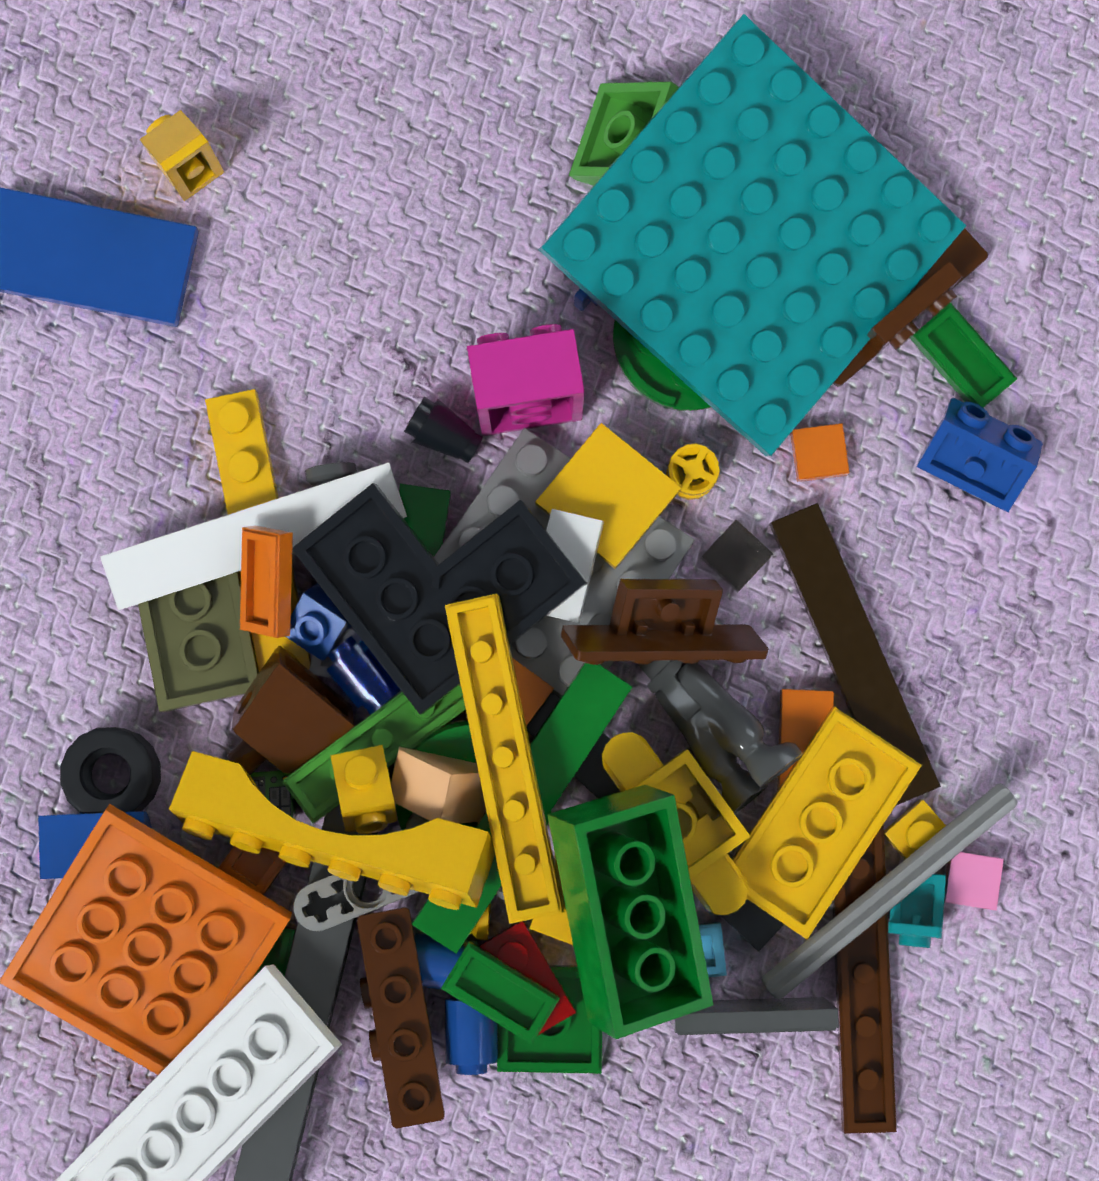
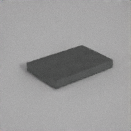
[670,997,839,1035]

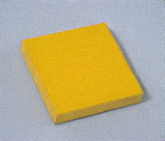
[535,423,682,569]

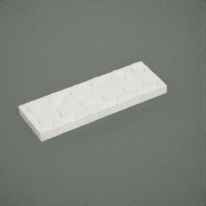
[55,964,342,1181]

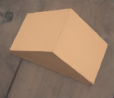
[391,747,486,824]

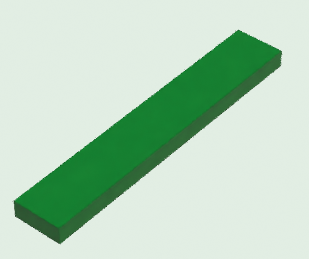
[412,663,632,954]

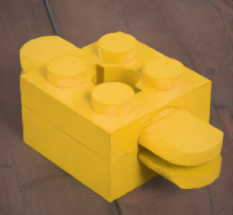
[602,732,751,915]

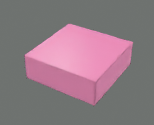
[944,852,1004,911]

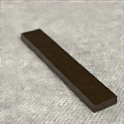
[769,503,941,806]

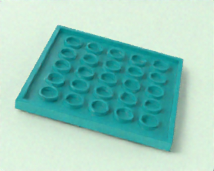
[538,14,967,456]

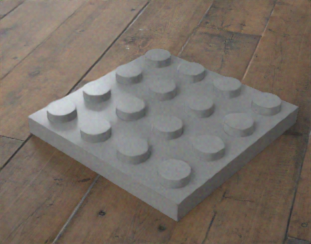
[434,428,695,698]

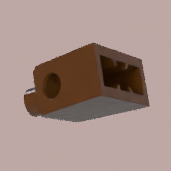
[227,645,354,775]

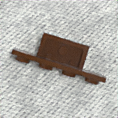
[833,228,988,387]
[561,579,769,665]
[357,907,445,1129]

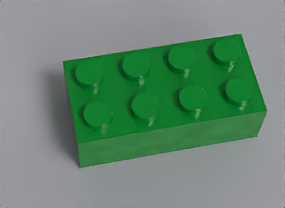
[547,785,714,1039]

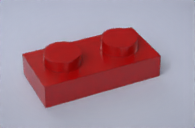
[479,921,576,1035]

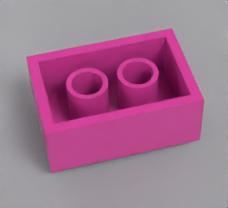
[467,324,584,437]

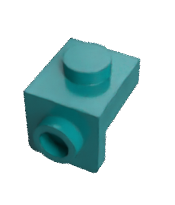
[888,874,946,948]

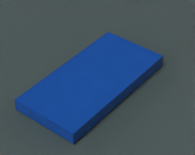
[0,188,199,328]

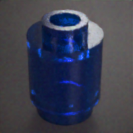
[326,635,400,715]

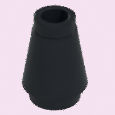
[404,396,483,463]

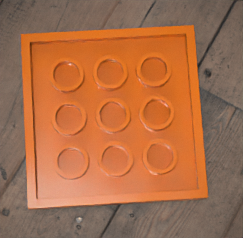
[0,804,293,1075]

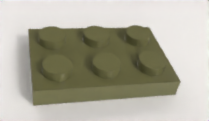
[138,571,259,712]

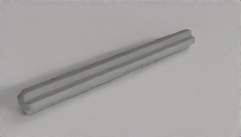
[762,783,1017,999]

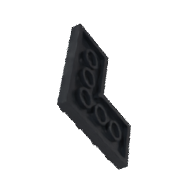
[292,483,588,715]

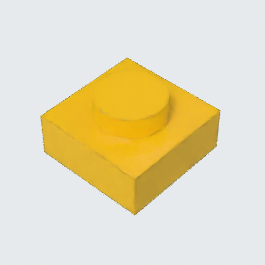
[884,799,946,860]

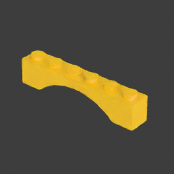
[169,751,495,910]

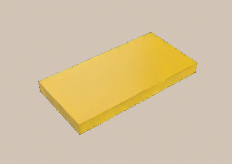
[732,707,922,939]

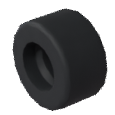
[60,727,161,814]

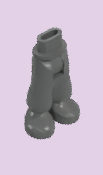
[638,660,803,814]

